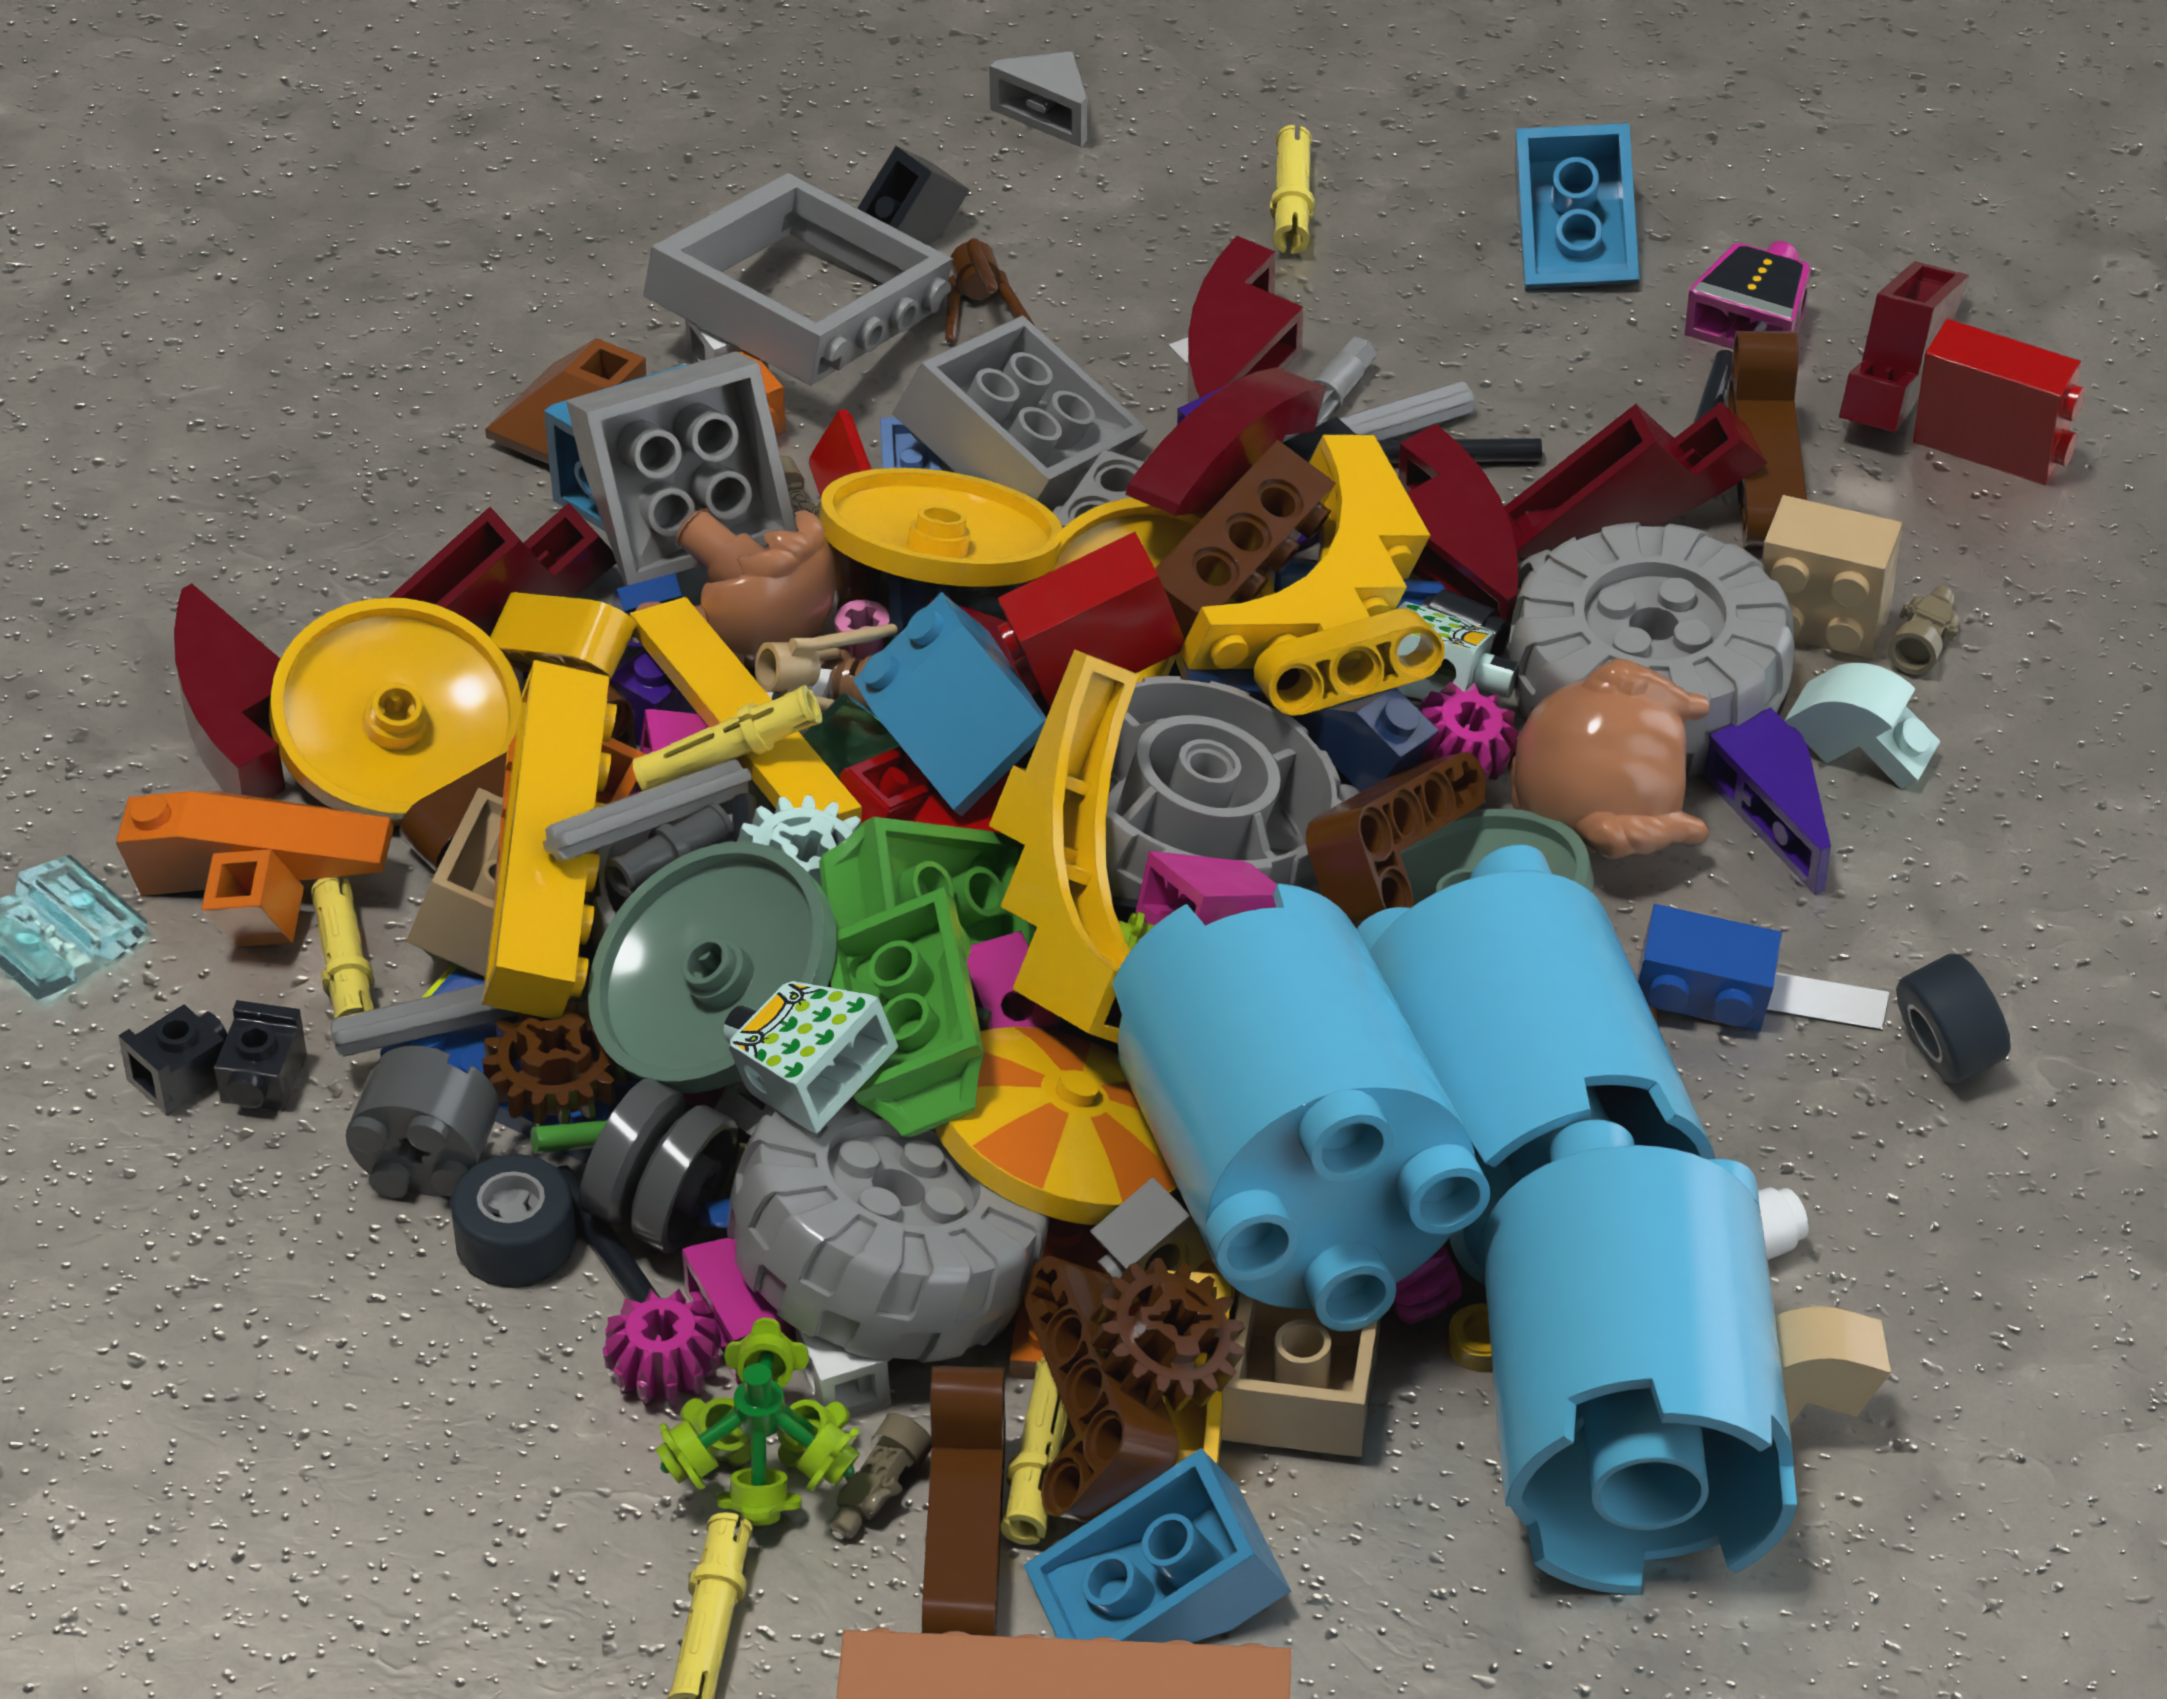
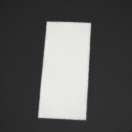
[1767,972,1889,1030]

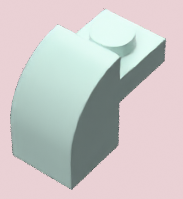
[1784,663,1940,789]

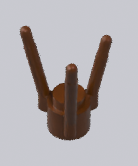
[945,238,1035,344]

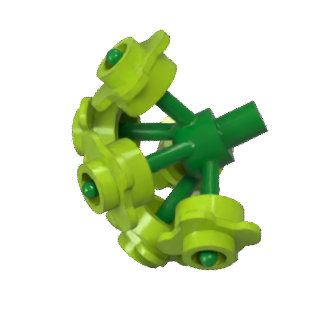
[655,1317,861,1526]

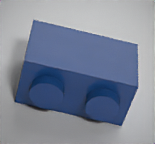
[1636,904,1782,1031]

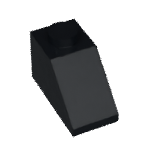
[857,146,970,245]

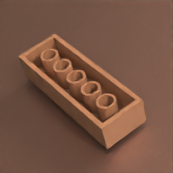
[836,1628,1292,1699]

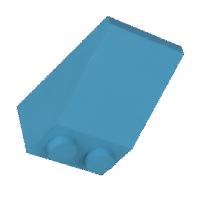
[1514,123,1640,289]
[853,592,1046,816]
[1024,1448,1291,1643]

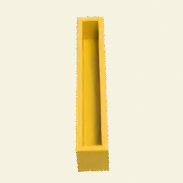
[482,660,617,1020]

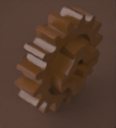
[482,999,628,1126]
[1090,1258,1245,1411]

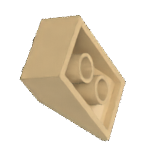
[406,787,503,978]

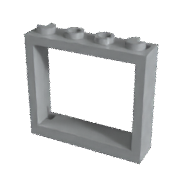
[643,173,953,386]

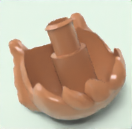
[636,508,836,669]
[1510,658,1711,859]

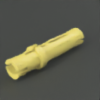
[1270,125,1315,254]
[633,685,822,791]
[311,877,374,1019]
[1000,1356,1069,1545]
[667,1512,753,1699]

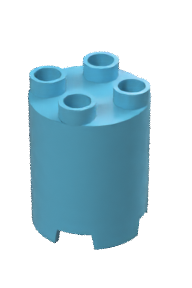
[1357,845,1715,1285]
[1112,883,1490,1331]
[1482,1120,1797,1595]

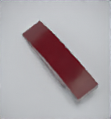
[1188,236,1304,403]
[1839,261,1969,432]
[1125,367,1326,516]
[1504,401,1767,557]
[1398,423,1519,643]
[388,502,617,637]
[174,583,285,799]

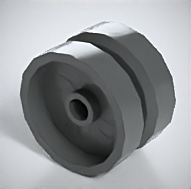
[579,1078,739,1254]

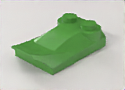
[819,817,1037,947]
[830,887,984,1138]

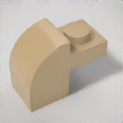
[1775,1306,1891,1426]

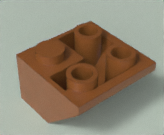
[485,338,647,464]

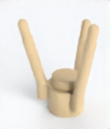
[755,624,898,729]

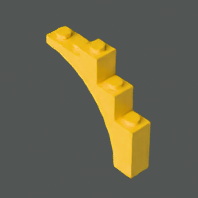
[1180,435,1430,674]
[989,649,1139,1043]

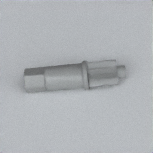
[1311,336,1377,425]

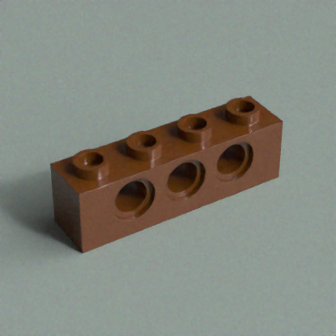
[1155,440,1336,640]

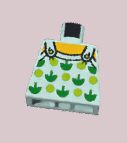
[1396,601,1518,700]
[723,981,898,1134]

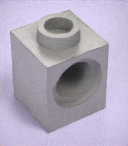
[1090,1177,1210,1279]

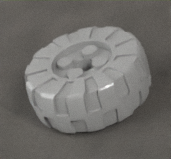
[1509,522,1794,778]
[1106,676,1343,900]
[727,1096,1050,1363]

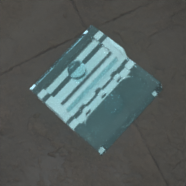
[0,855,148,1000]

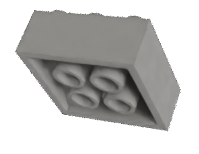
[892,315,1148,512]
[566,351,797,586]

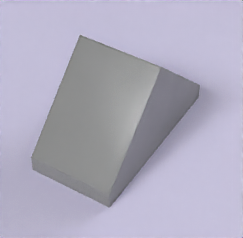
[989,51,1087,148]

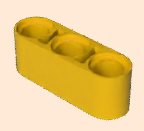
[490,592,637,681]
[1254,608,1445,716]

